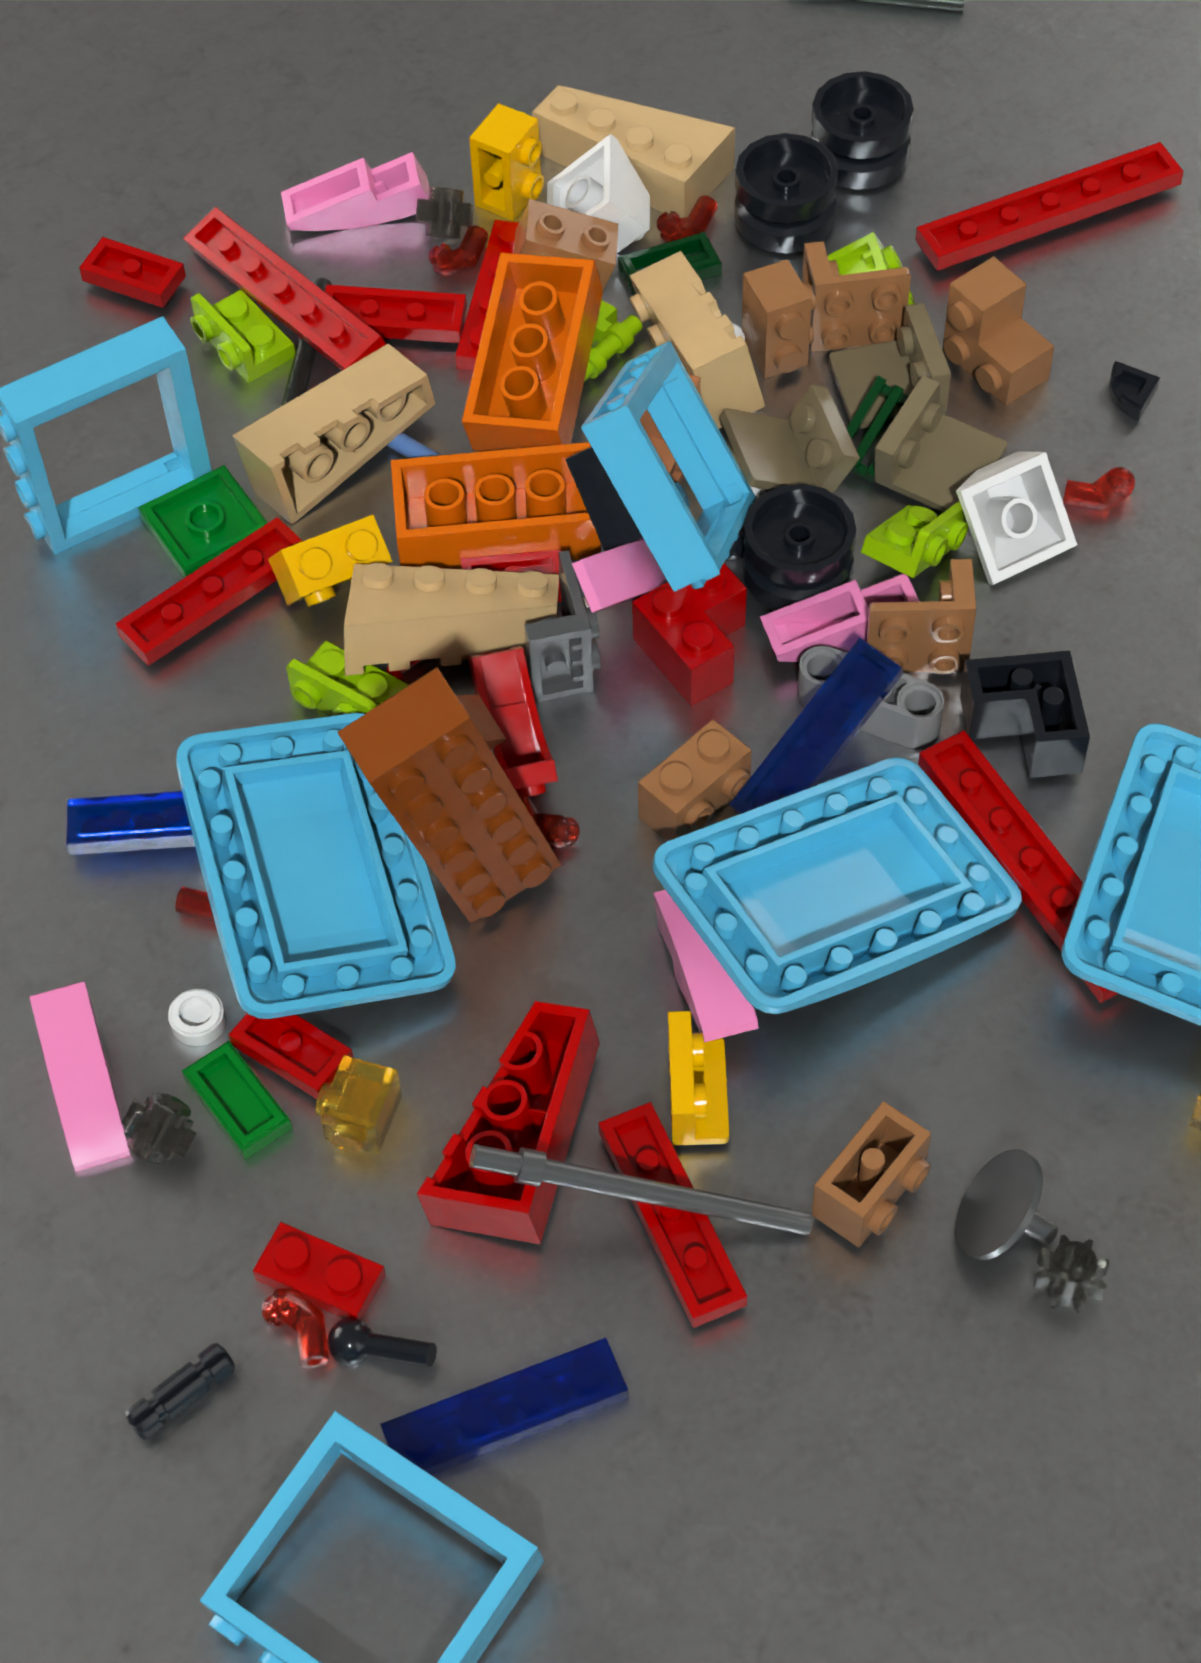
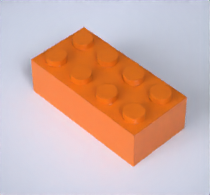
[462,253,603,452]
[391,442,601,569]

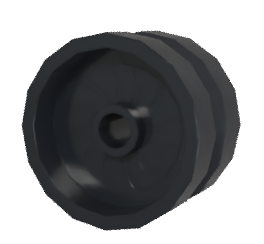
[811,71,914,190]
[734,133,838,254]
[742,484,857,611]

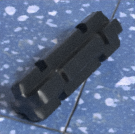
[125,1343,235,1439]

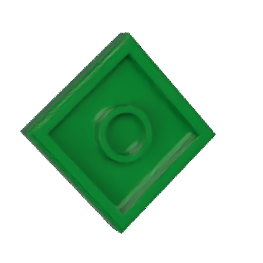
[138,465,268,578]

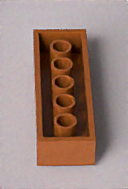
[337,668,561,924]

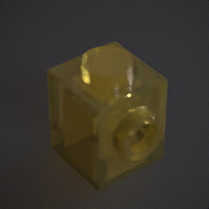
[315,1055,402,1155]

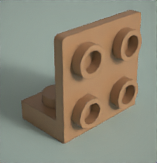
[802,241,911,352]
[865,559,976,674]

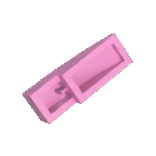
[281,152,434,231]
[572,539,667,613]
[760,574,920,662]
[653,890,759,1043]
[29,981,131,1172]

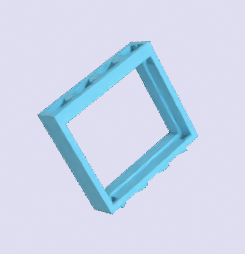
[0,316,212,555]
[581,341,756,592]
[199,1411,545,1663]

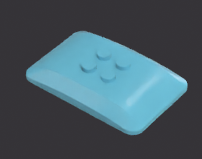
[176,713,456,1019]
[1061,723,1201,1026]
[652,757,1022,1014]

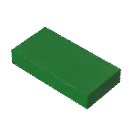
[181,1041,292,1160]

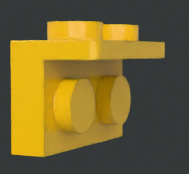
[668,1011,729,1146]

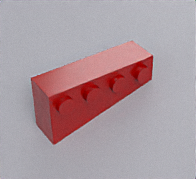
[416,1001,600,1244]

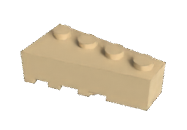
[532,85,735,223]
[629,251,765,429]
[232,343,436,525]
[344,563,559,676]

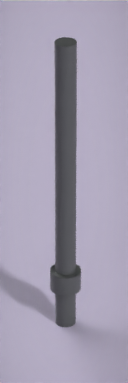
[469,1144,813,1236]

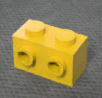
[469,103,544,222]
[268,514,393,607]

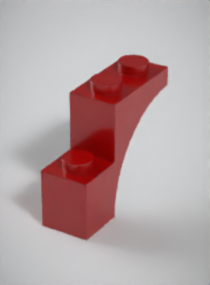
[468,646,558,798]

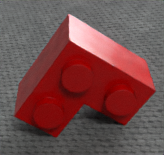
[632,563,747,707]

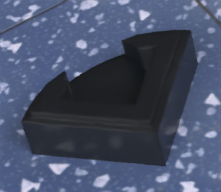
[1109,361,1160,421]

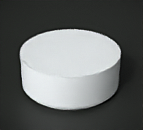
[168,989,226,1047]

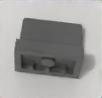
[524,550,601,703]

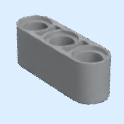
[797,646,944,749]

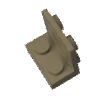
[829,302,951,429]
[874,375,1007,512]
[719,384,860,493]

